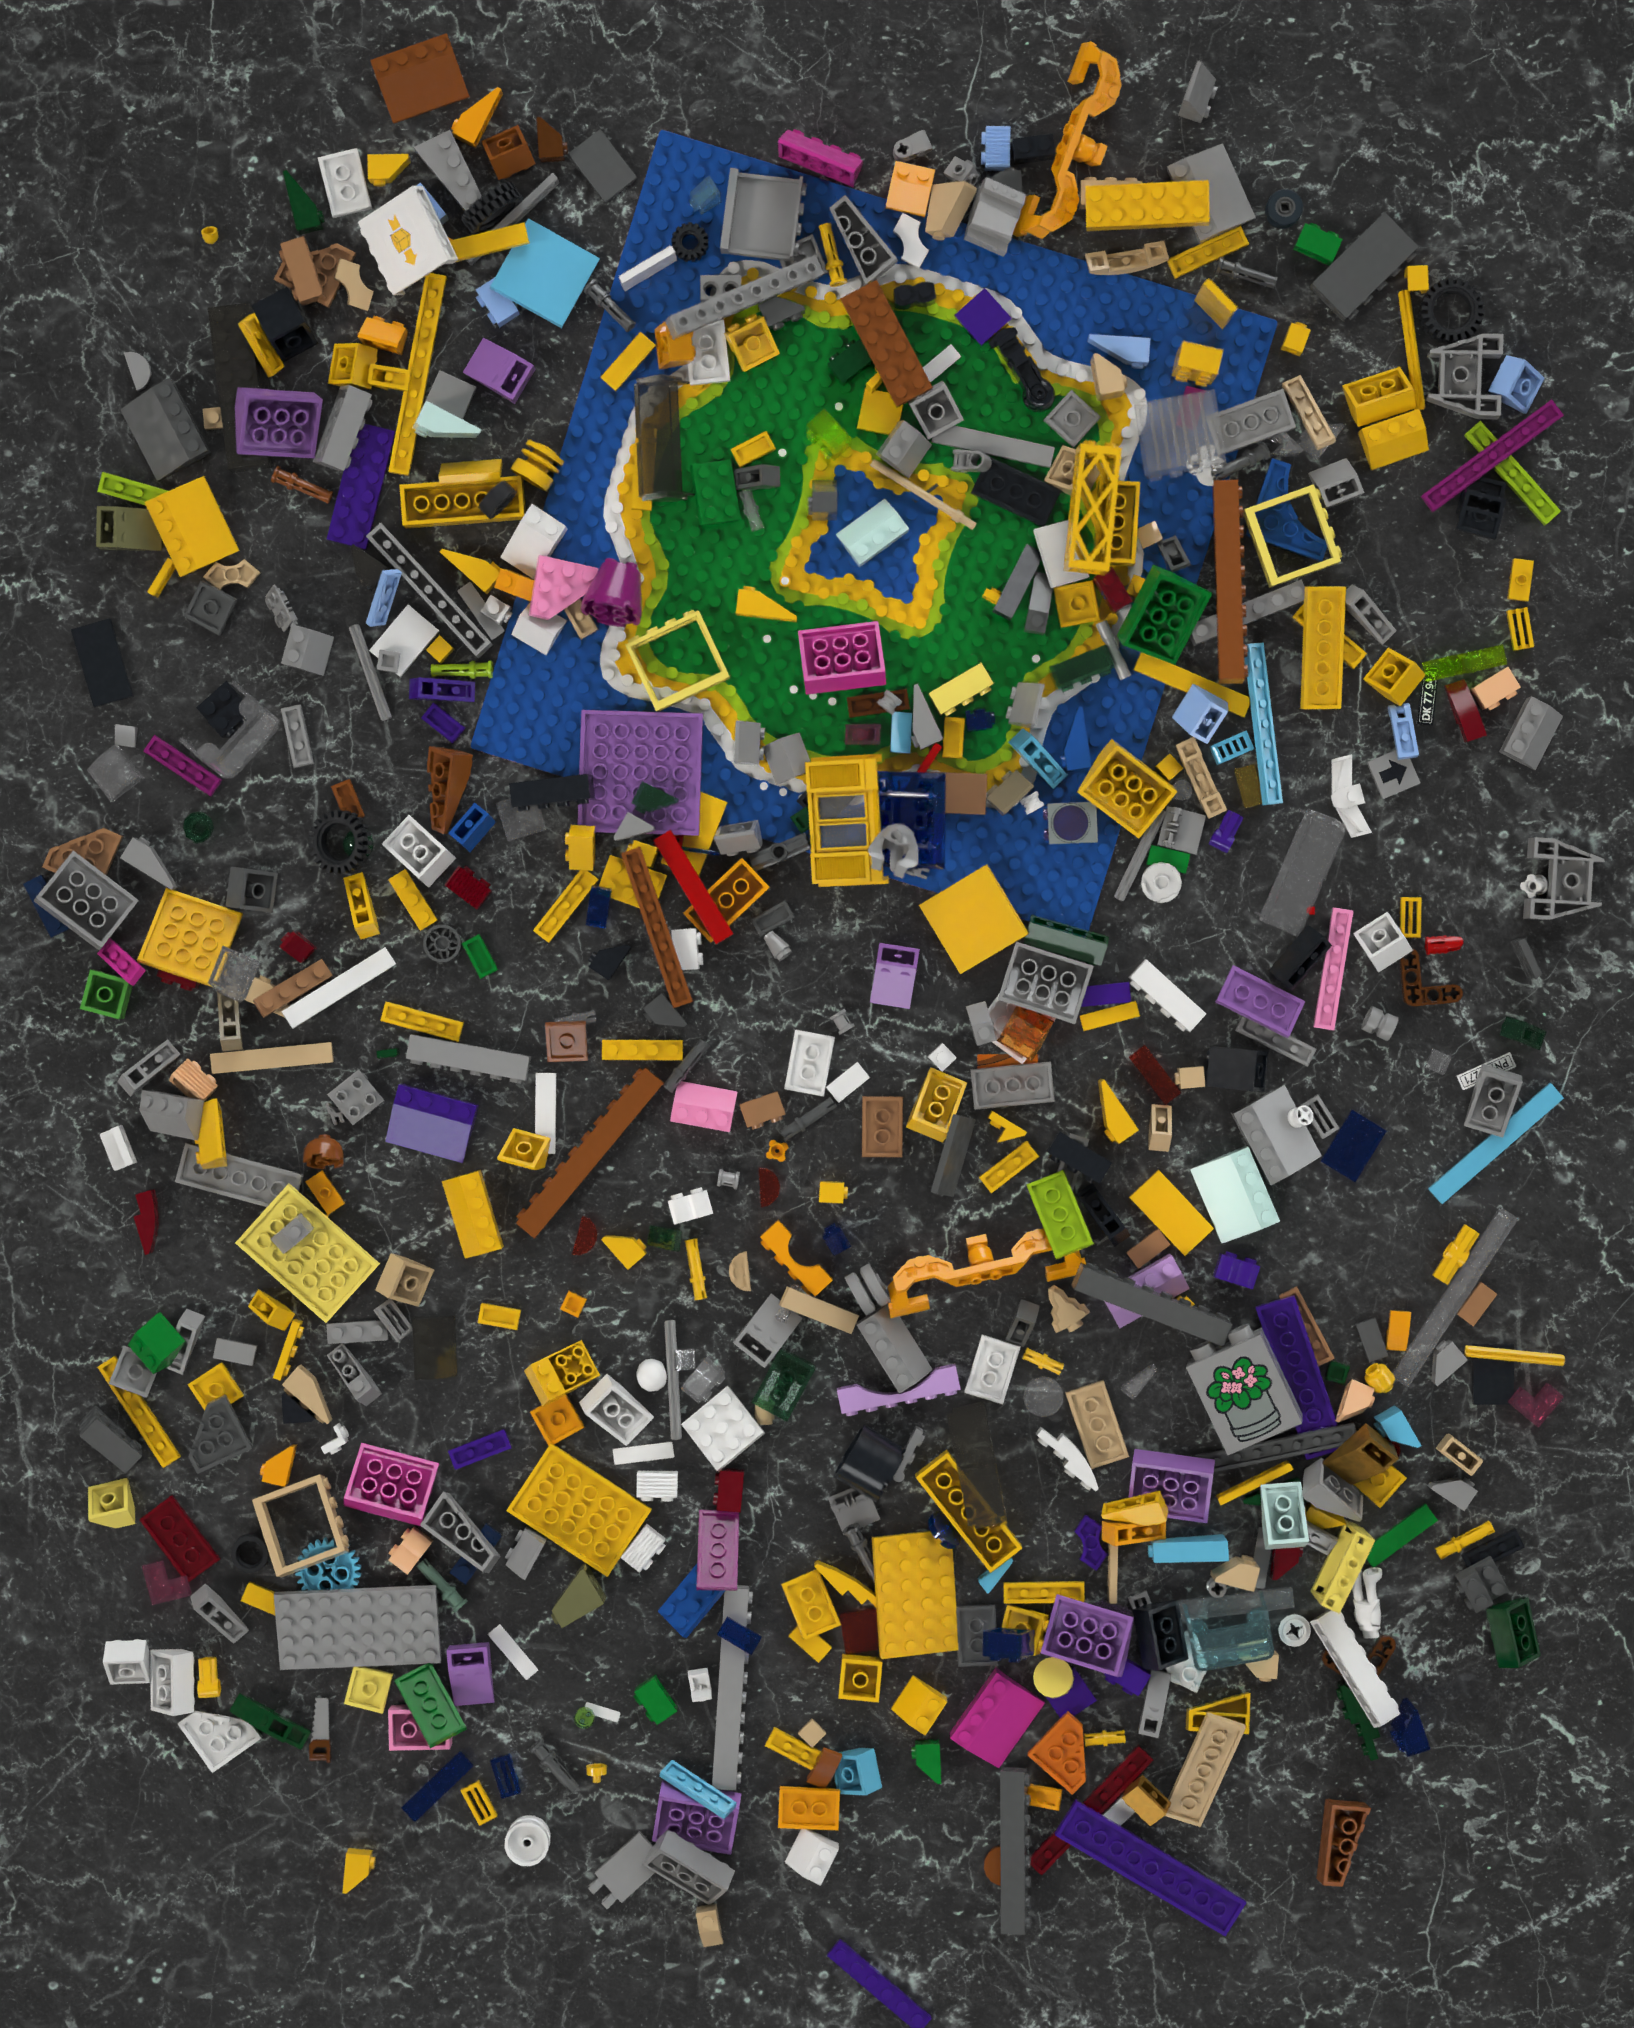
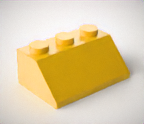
[1342,367,1416,427]
[1358,409,1429,471]
[195,1098,227,1169]

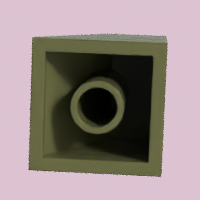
[551,1563,607,1628]

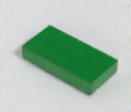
[1146,845,1190,874]
[462,934,499,979]

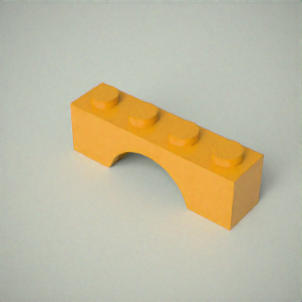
[760,1220,833,1296]

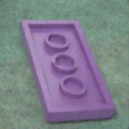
[1215,965,1305,1038]

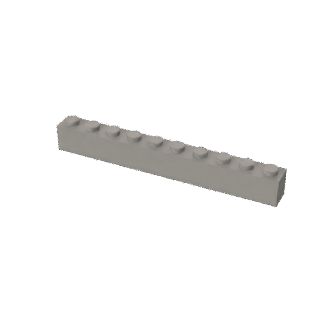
[712,1585,753,1790]

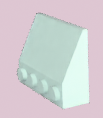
[1190,1146,1280,1243]

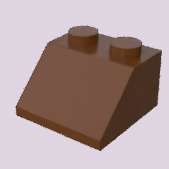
[481,125,536,180]

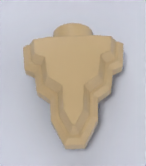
[1048,1285,1090,1333]

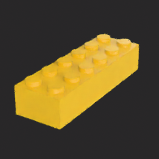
[1085,180,1210,231]
[400,476,526,529]
[915,1449,1022,1573]

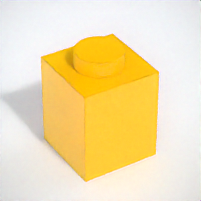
[1281,322,1311,356]
[819,1181,848,1203]

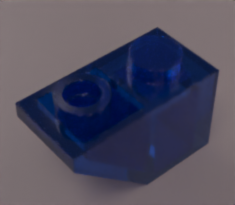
[822,1223,852,1256]

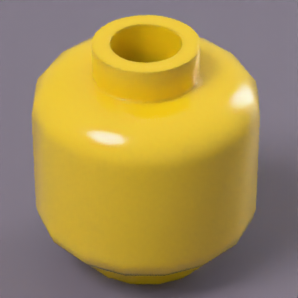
[1365,1363,1395,1393]

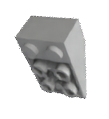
[733,1293,803,1368]

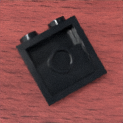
[196,681,254,738]

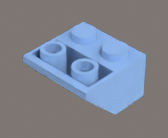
[1172,684,1228,744]

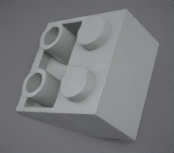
[1308,458,1364,509]

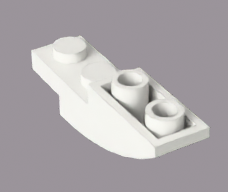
[1036,1427,1098,1491]

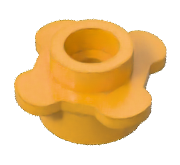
[766,1140,788,1162]

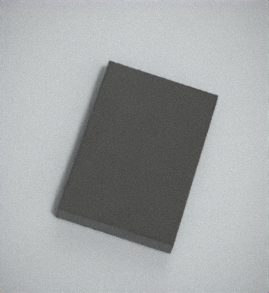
[568,129,637,203]
[956,1604,998,1667]

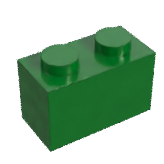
[1293,223,1343,266]
[634,1675,678,1725]

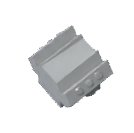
[964,177,1026,257]

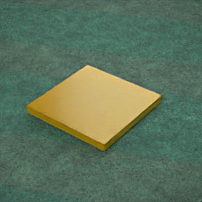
[919,864,1029,974]
[137,888,243,988]

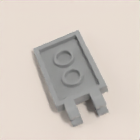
[588,1831,655,1909]

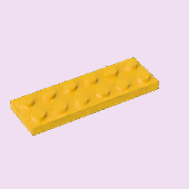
[1300,586,1346,709]

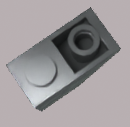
[758,296,805,331]

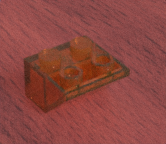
[997,1006,1054,1061]

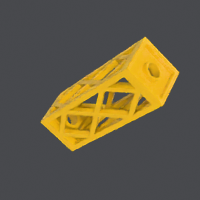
[1063,440,1122,575]

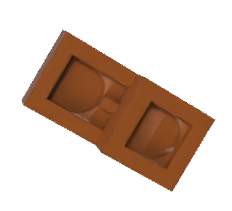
[807,1748,842,1788]

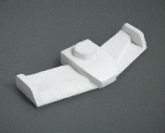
[1331,754,1372,838]

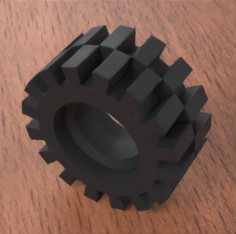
[671,222,709,262]

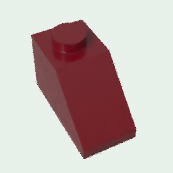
[1270,1547,1303,1580]

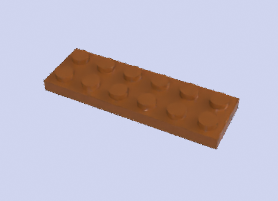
[840,280,933,408]

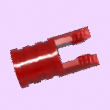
[1425,935,1464,955]

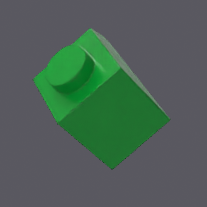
[911,1739,941,1784]

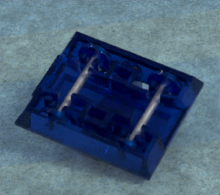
[878,771,946,869]

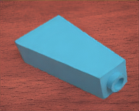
[1148,1534,1229,1563]

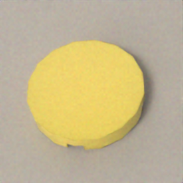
[1033,1657,1074,1698]

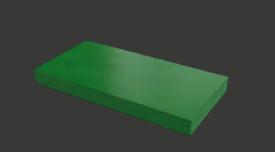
[394,1663,467,1749]

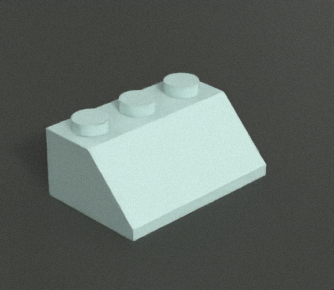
[836,499,909,568]

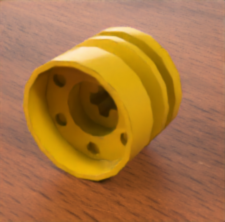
[511,440,565,492]

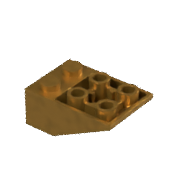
[1323,1424,1399,1485]

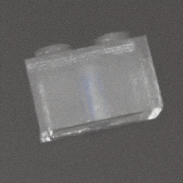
[681,1356,726,1404]

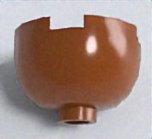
[303,1134,344,1169]

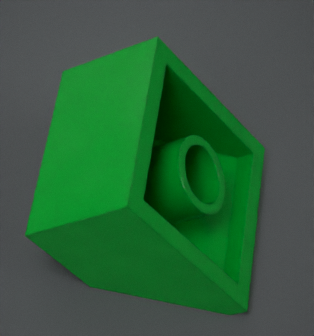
[128,1312,186,1374]

